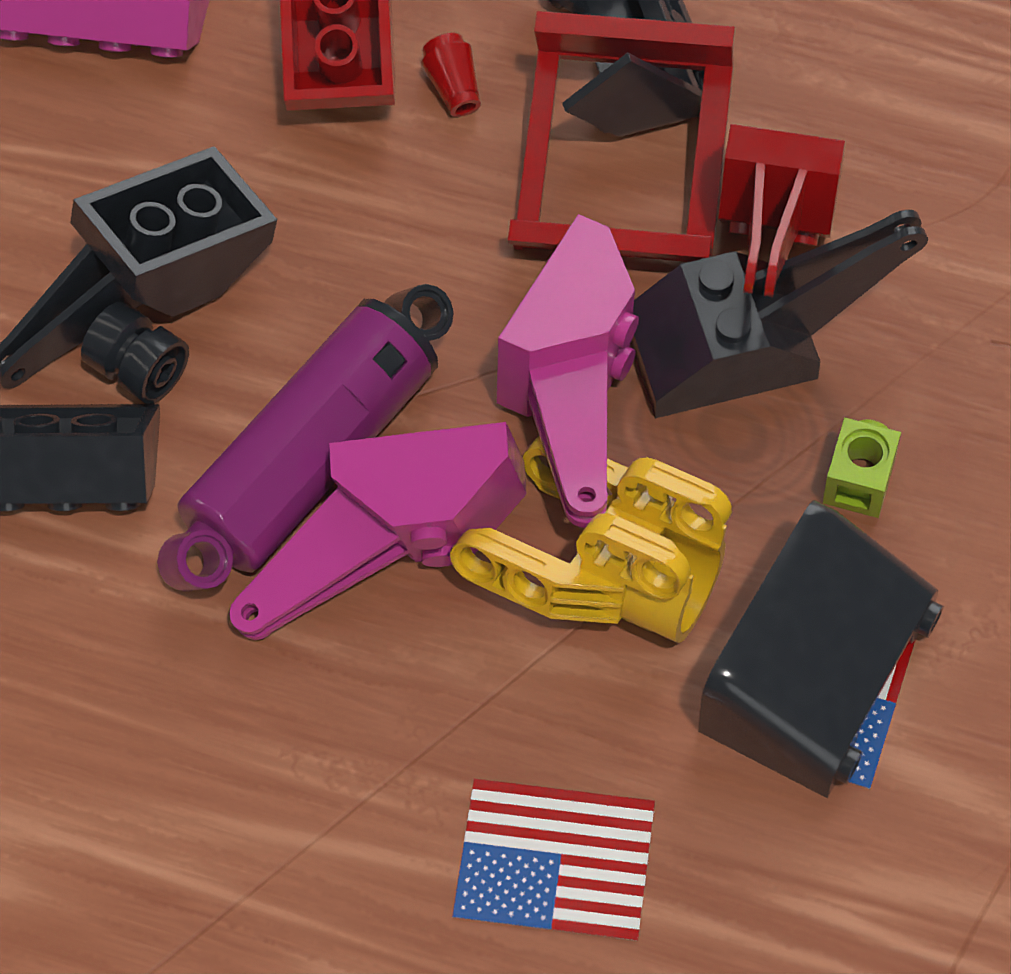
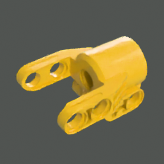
[450,436,732,643]

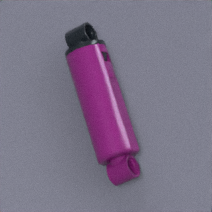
[157,284,454,591]

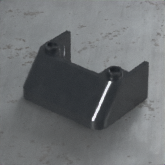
[548,0,705,137]

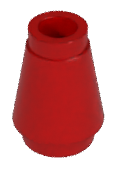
[421,33,481,117]

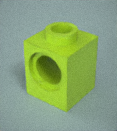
[823,417,901,518]

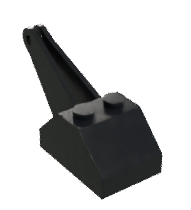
[0,146,278,389]
[630,210,928,419]

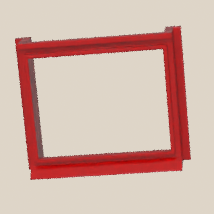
[508,11,735,262]

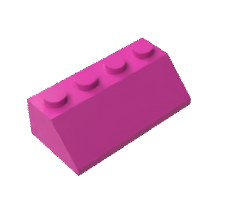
[0,0,209,57]

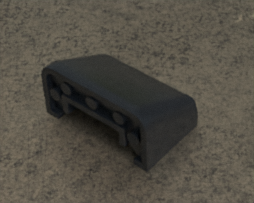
[698,500,944,798]

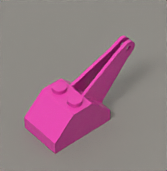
[497,214,639,528]
[229,422,527,640]

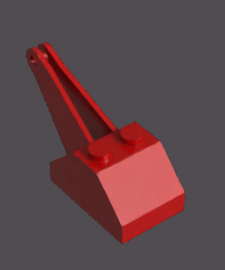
[280,0,395,111]
[718,124,845,297]

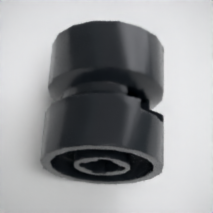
[81,301,189,404]

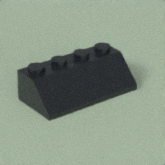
[0,404,160,511]

